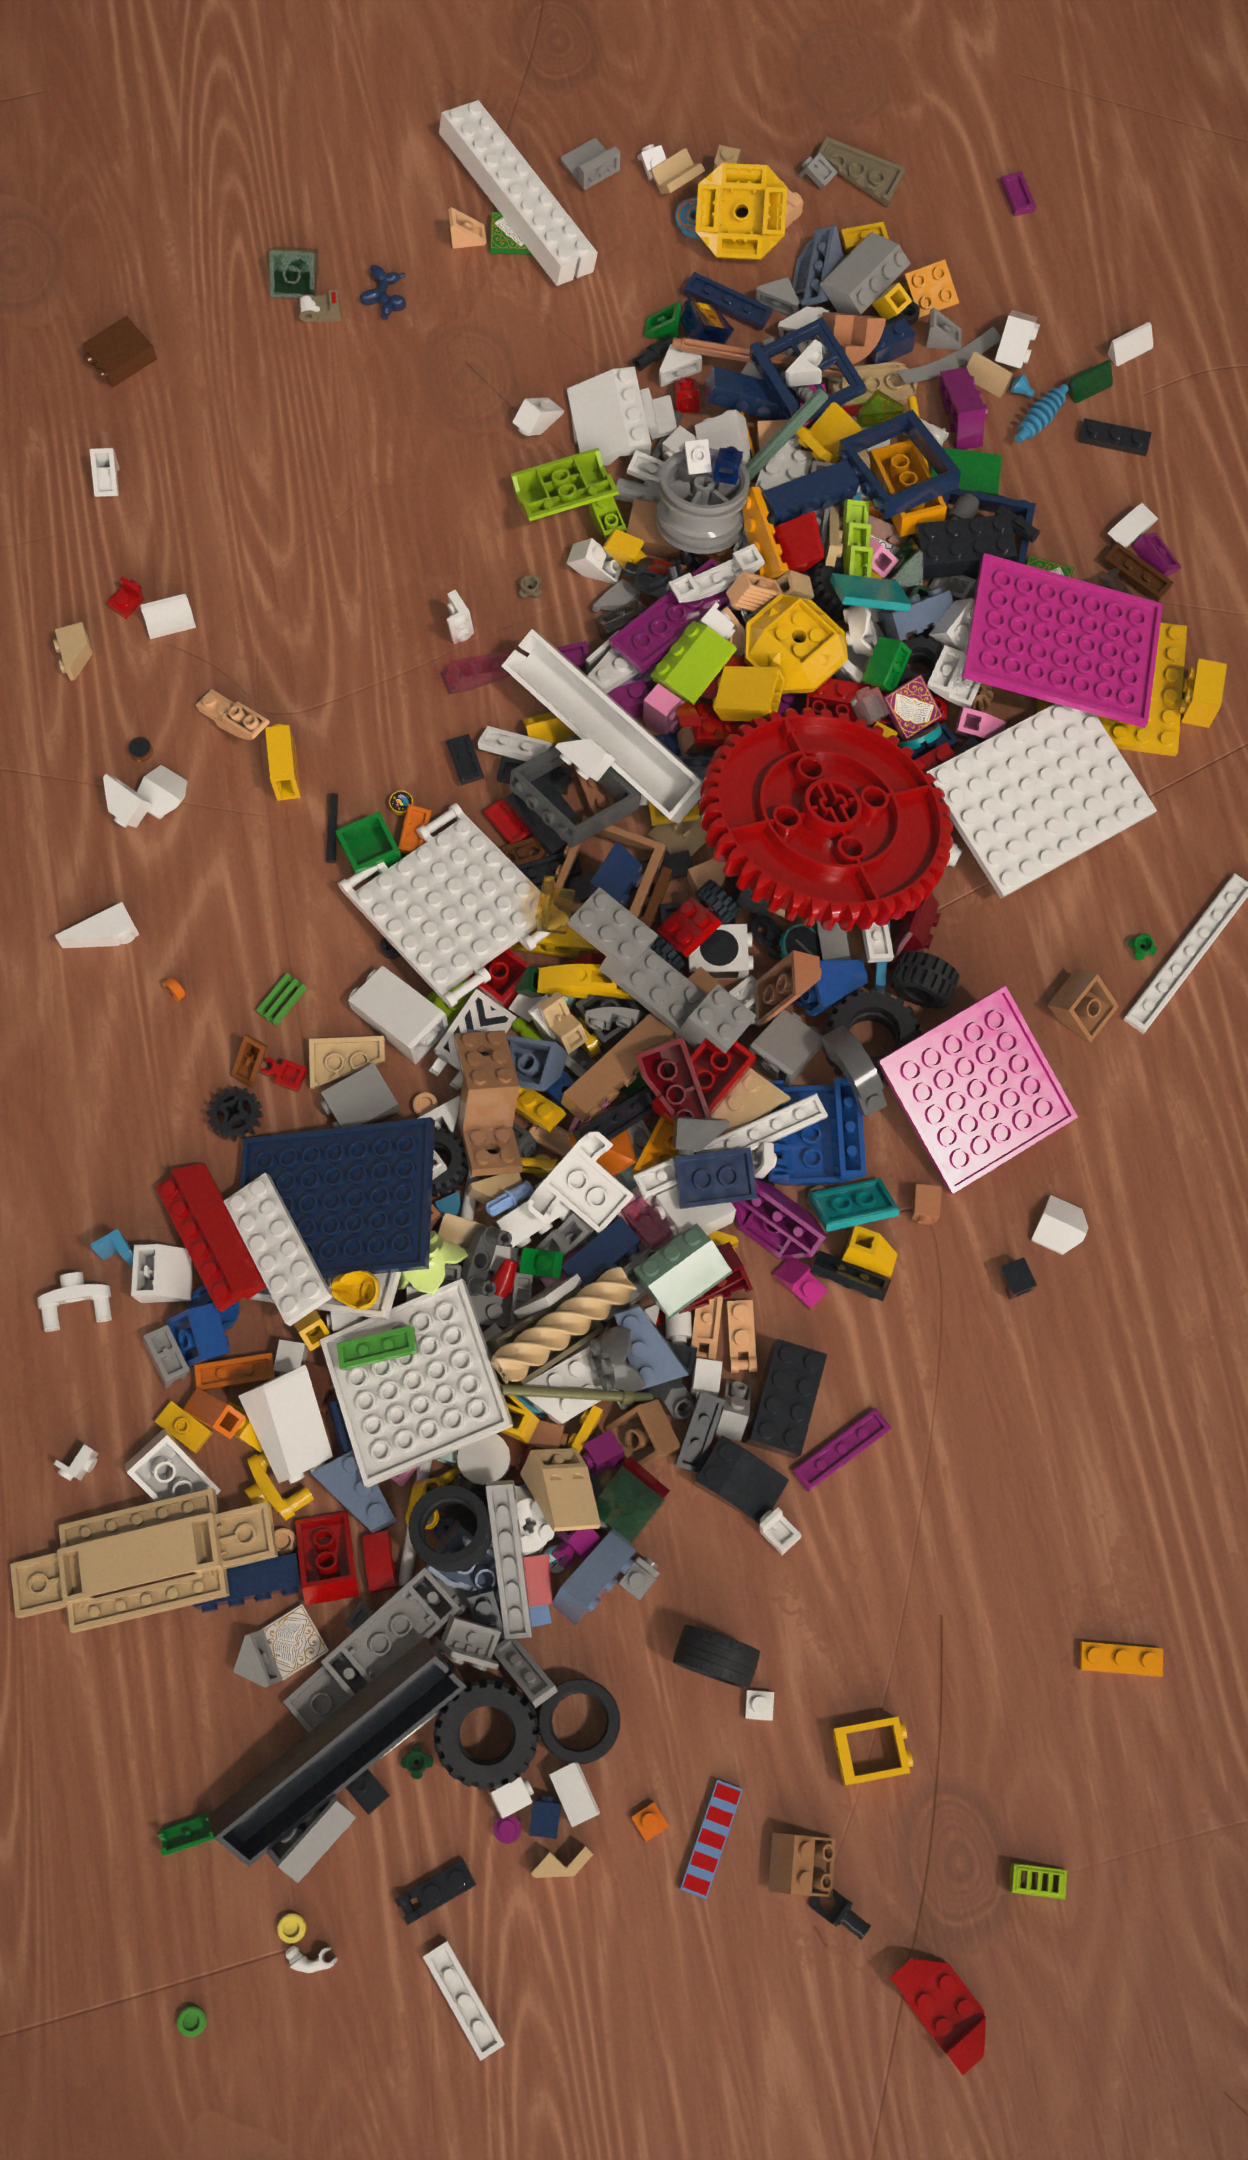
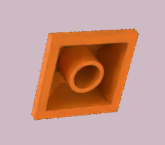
[569,1129,637,1176]

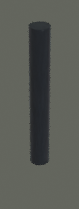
[326,793,338,863]

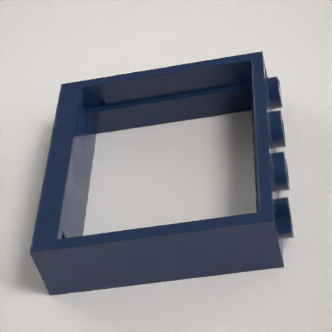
[837,409,961,520]
[942,488,1036,579]

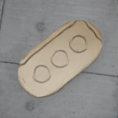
[827,362,918,408]

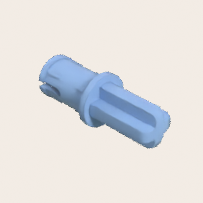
[485,1181,534,1217]

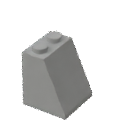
[749,1010,823,1087]

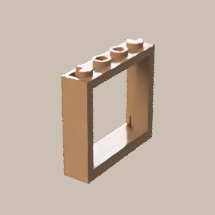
[546,815,666,918]

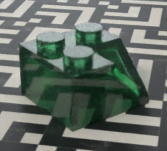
[596,1466,665,1546]

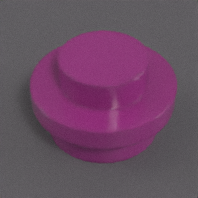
[494,1815,521,1844]

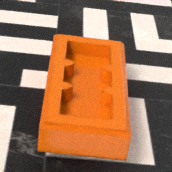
[398,804,432,854]

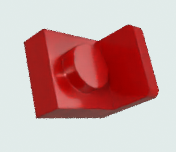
[107,576,144,619]

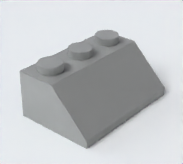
[266,1795,356,1883]

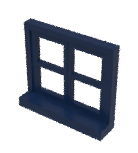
[750,317,867,423]

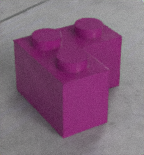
[607,680,649,718]

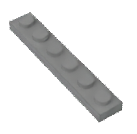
[486,1480,533,1639]

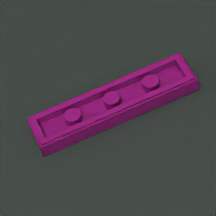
[792,1408,892,1493]

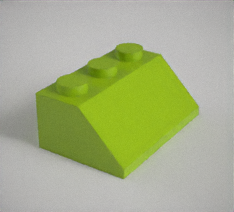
[650,621,737,705]

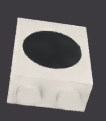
[688,924,753,980]

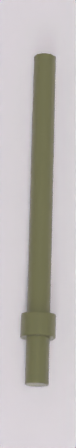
[500,1384,653,1405]

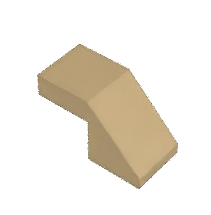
[538,992,588,1054]
[531,1846,594,1878]

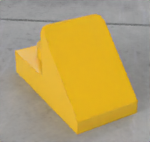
[602,529,647,569]

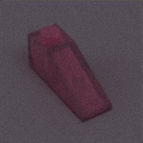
[440,650,512,694]

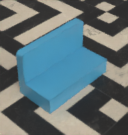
[90,1228,134,1267]

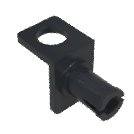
[808,1889,871,1940]

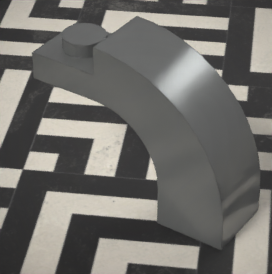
[821,1025,887,1117]

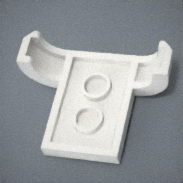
[528,1131,634,1234]

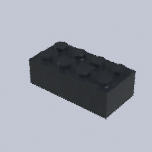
[913,514,1018,579]
[745,1339,827,1459]

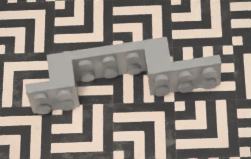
[567,887,757,1054]
[283,1568,470,1733]

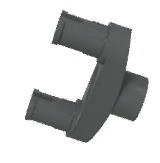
[458,1225,512,1297]

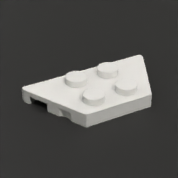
[523,1346,604,1425]

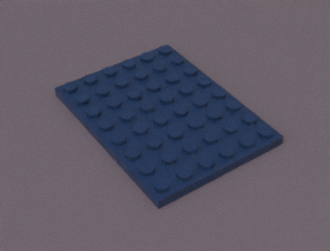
[240,1117,435,1279]

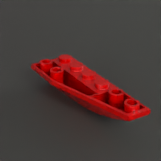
[801,678,947,726]

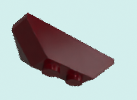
[887,892,941,970]

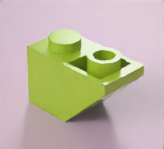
[589,497,626,538]

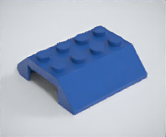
[768,1078,867,1186]

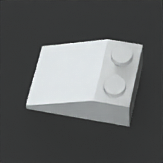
[125,1428,221,1502]

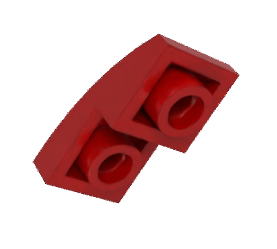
[362,1530,397,1593]

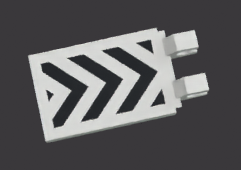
[429,989,517,1091]

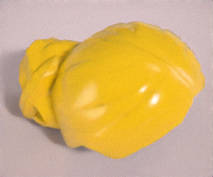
[331,1270,380,1310]

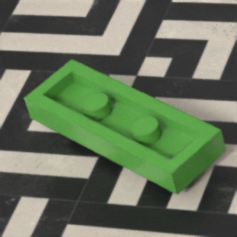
[337,1325,418,1371]

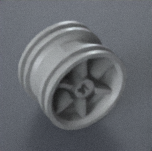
[656,448,750,554]

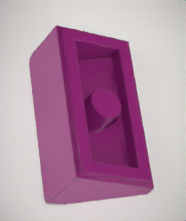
[1132,532,1181,577]

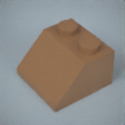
[1048,969,1119,1043]
[605,1399,681,1468]

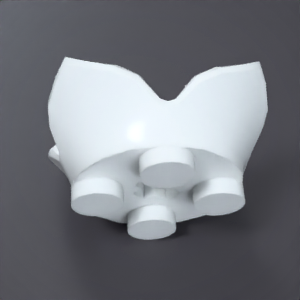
[843,606,886,657]
[489,1486,555,1557]

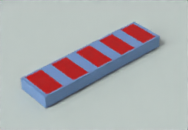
[680,1780,743,1899]

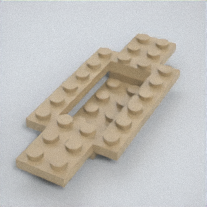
[10,1488,278,1633]

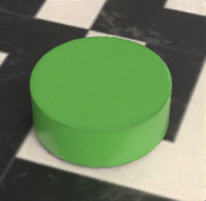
[177,2006,207,2037]

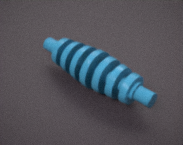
[1014,384,1069,443]

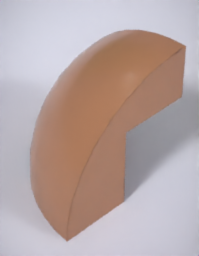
[822,312,886,364]

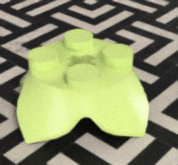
[397,1231,468,1294]

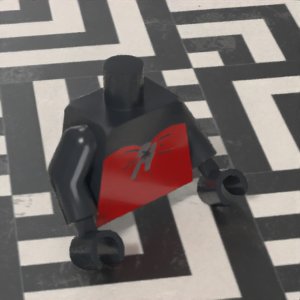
[624,550,693,598]

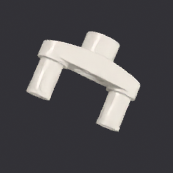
[37,1272,112,1332]

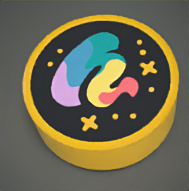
[389,791,414,816]

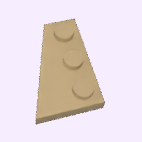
[309,1036,386,1090]
[711,1068,791,1138]

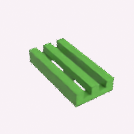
[256,973,307,1027]

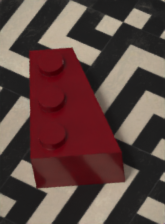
[679,1242,753,1314]

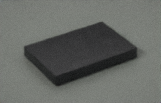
[506,774,581,856]

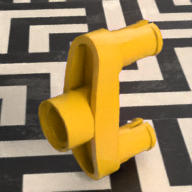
[244,1452,314,1521]

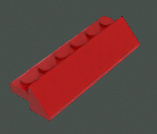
[155,1163,267,1312]

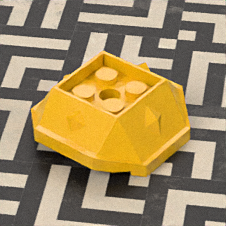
[695,163,788,260]
[744,594,848,695]

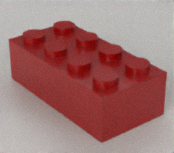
[652,1038,757,1126]

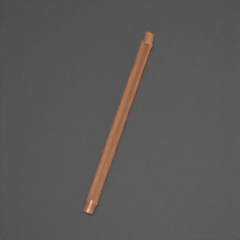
[672,337,844,379]

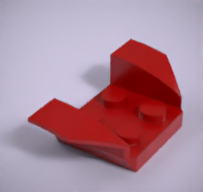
[675,702,750,746]
[890,1959,986,2076]

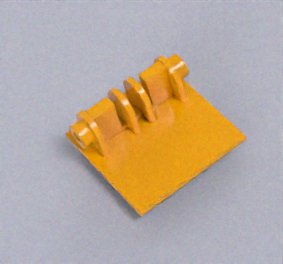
[903,260,959,318]

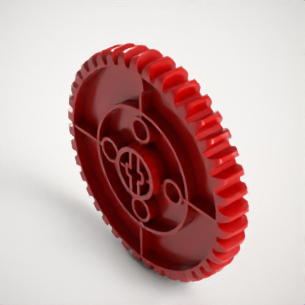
[699,707,953,932]

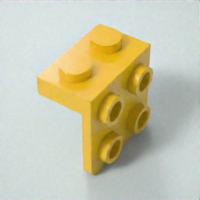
[796,402,862,464]

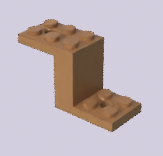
[454,1030,523,1177]

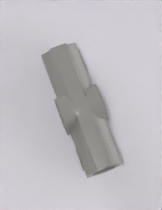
[614,478,661,503]

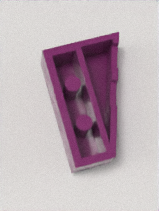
[939,367,988,450]

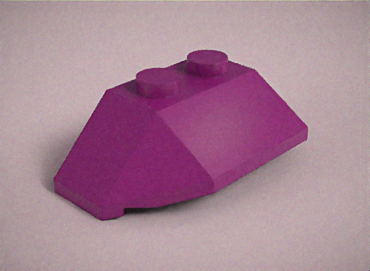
[731,1179,827,1259]

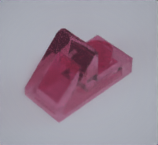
[620,1195,672,1249]

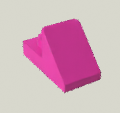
[773,1258,828,1310]

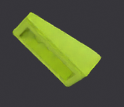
[1009,1863,1067,1900]

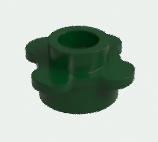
[400,1745,434,1779]

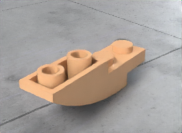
[195,689,270,740]

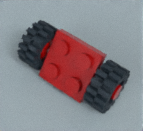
[650,879,740,971]

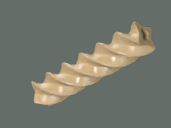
[490,1267,637,1385]

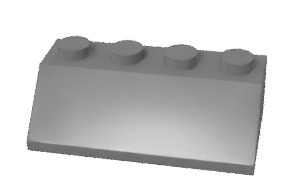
[819,232,911,315]

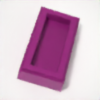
[1000,172,1036,217]

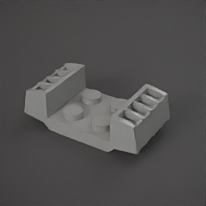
[439,1264,533,1329]

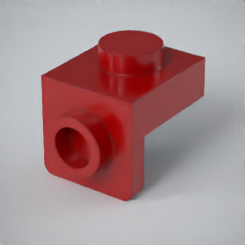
[673,377,699,413]

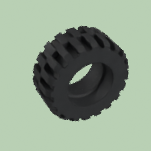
[823,988,921,1086]
[433,1678,539,1790]

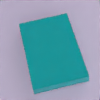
[830,573,911,612]
[808,1178,899,1232]

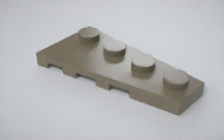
[818,137,906,207]

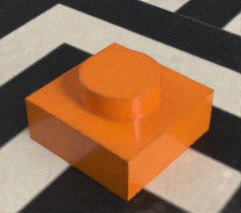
[631,1802,669,1841]

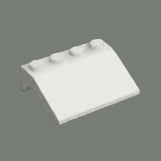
[567,366,652,466]

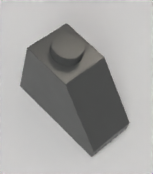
[672,1116,730,1155]

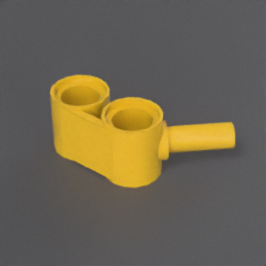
[405,1466,462,1529]

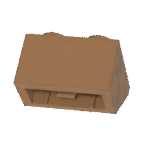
[768,1832,836,1897]

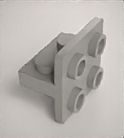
[431,1615,501,1671]

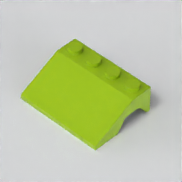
[511,448,619,521]

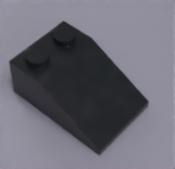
[694,1435,789,1524]

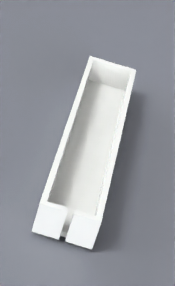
[439,100,598,286]
[502,629,703,824]

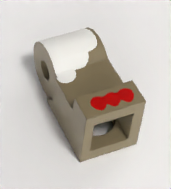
[298,289,341,323]

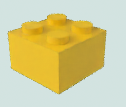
[1179,659,1227,728]

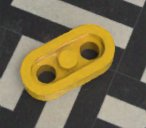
[574,1016,602,1058]

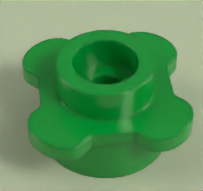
[1128,933,1157,960]

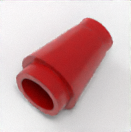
[490,1257,518,1298]

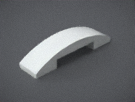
[668,544,765,603]

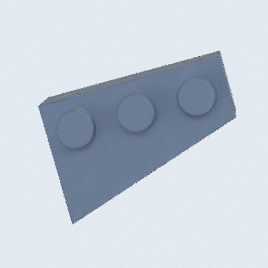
[878,587,953,641]
[614,1303,689,1391]
[311,1450,398,1533]
[552,1530,636,1626]

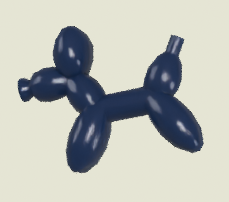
[360,265,406,320]

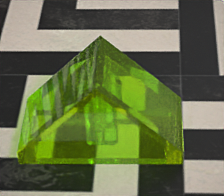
[857,389,904,427]

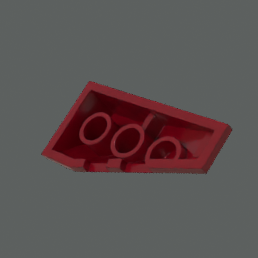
[634,1036,712,1118]

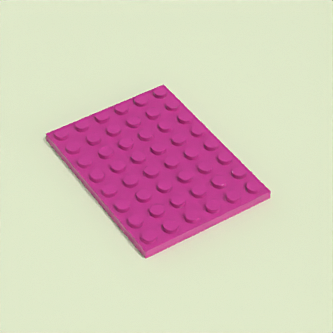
[961,553,1163,728]

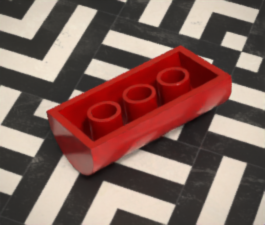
[466,949,531,1007]

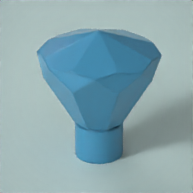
[1010,373,1036,399]

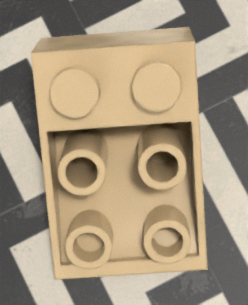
[520,1448,601,1532]

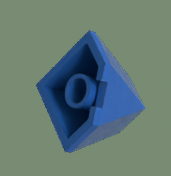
[793,960,868,1016]

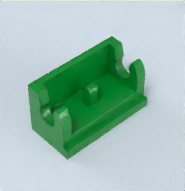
[862,637,912,693]
[157,1810,216,1857]

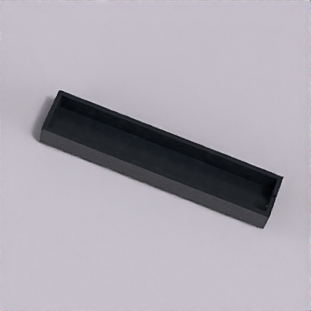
[208,1637,467,1867]

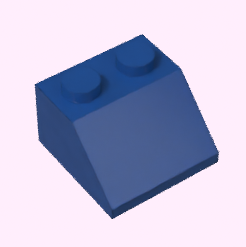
[165,1303,230,1367]

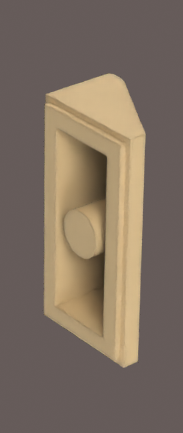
[967,351,1013,398]
[437,1213,484,1248]

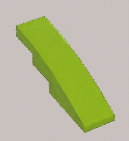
[843,499,873,578]

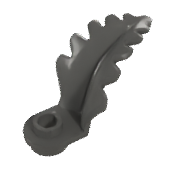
[644,1377,694,1419]

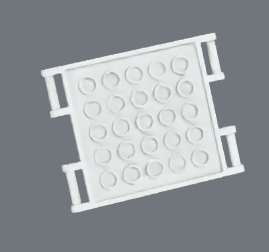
[338,803,569,1008]

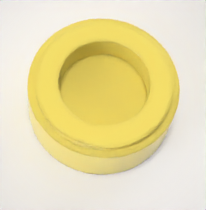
[277,1913,307,1943]

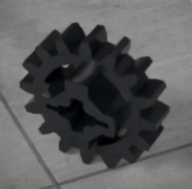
[207,1086,263,1142]

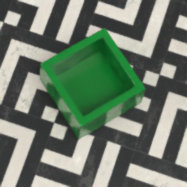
[335,811,402,881]

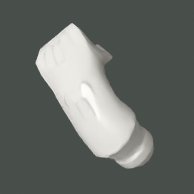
[285,1946,338,1973]

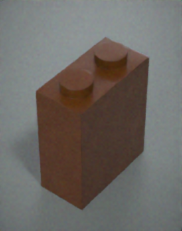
[82,316,157,388]

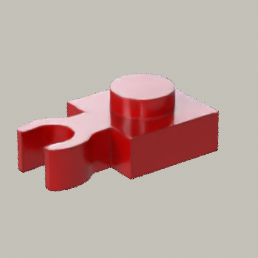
[260,1057,308,1092]

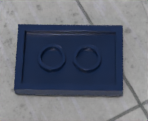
[673,1147,758,1209]

